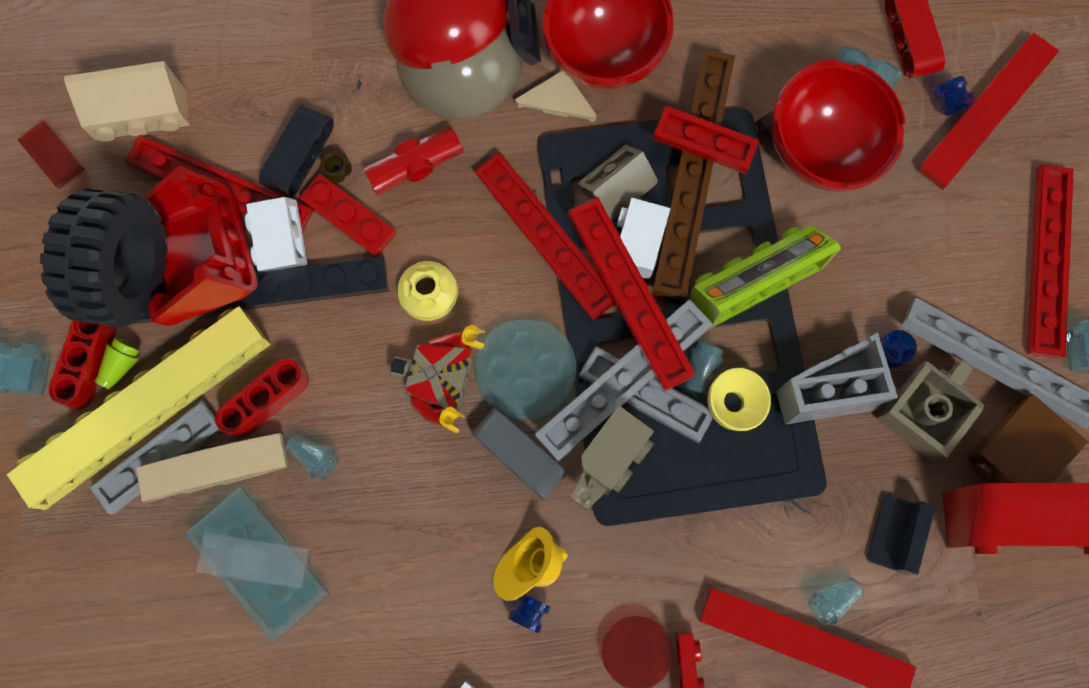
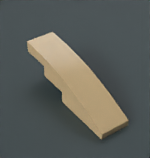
[136,433,289,502]

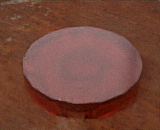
[601,615,673,688]

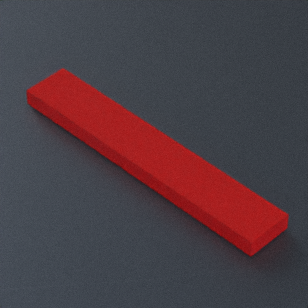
[917,32,1059,190]
[124,134,313,233]
[474,152,615,321]
[1027,164,1074,359]
[568,197,696,392]
[699,587,916,688]

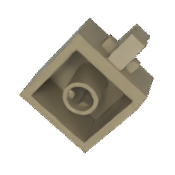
[877,360,984,462]
[571,406,654,511]

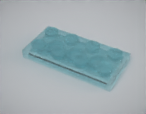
[185,487,330,643]

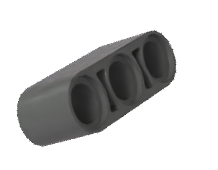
[471,408,567,500]

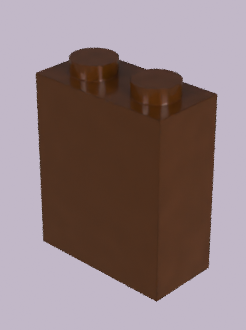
[967,394,1088,483]

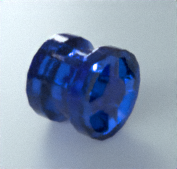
[934,76,976,116]
[880,330,917,368]
[508,594,551,633]

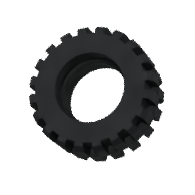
[40,188,168,327]

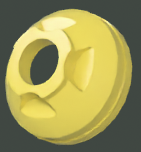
[398,261,458,321]
[707,368,771,431]

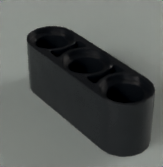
[259,104,334,198]

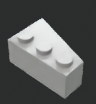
[776,332,898,424]

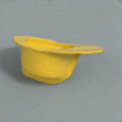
[493,527,568,601]

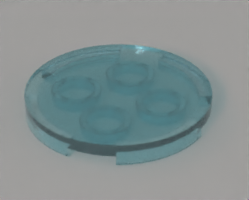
[476,320,577,420]

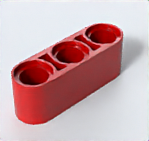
[885,0,945,78]
[48,321,116,410]
[215,359,309,438]

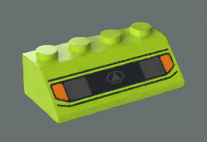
[690,225,841,329]

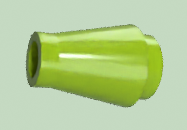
[94,337,140,390]

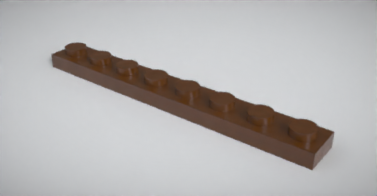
[652,49,735,301]

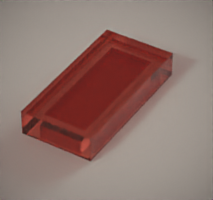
[18,120,86,189]

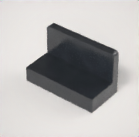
[867,495,936,575]

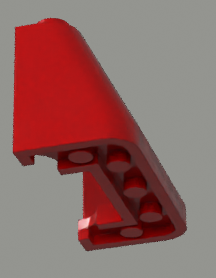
[143,166,258,326]

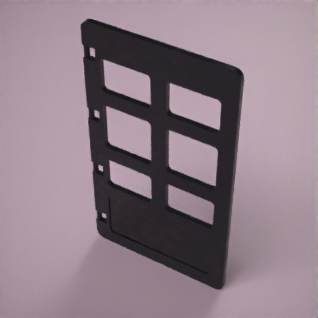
[539,108,827,526]

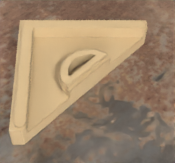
[515,71,597,122]

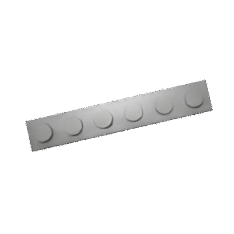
[901,298,1089,429]
[535,299,713,462]

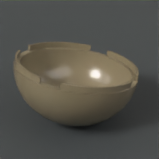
[397,17,523,119]

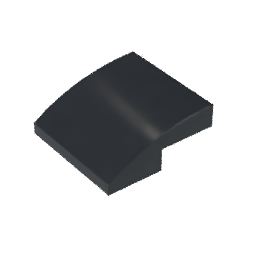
[507,0,541,66]

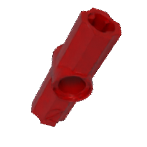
[364,126,464,196]

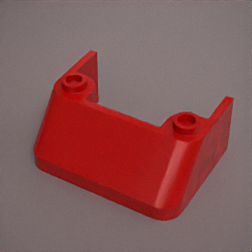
[943,483,1089,554]

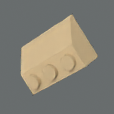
[64,61,190,141]

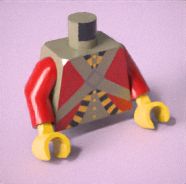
[390,325,485,433]

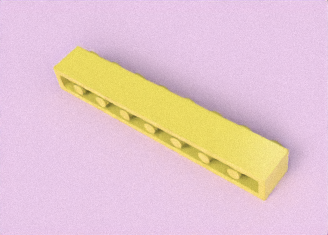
[7,306,271,510]

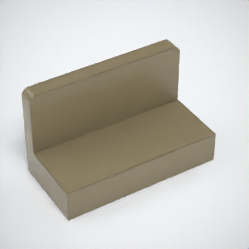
[577,145,658,221]

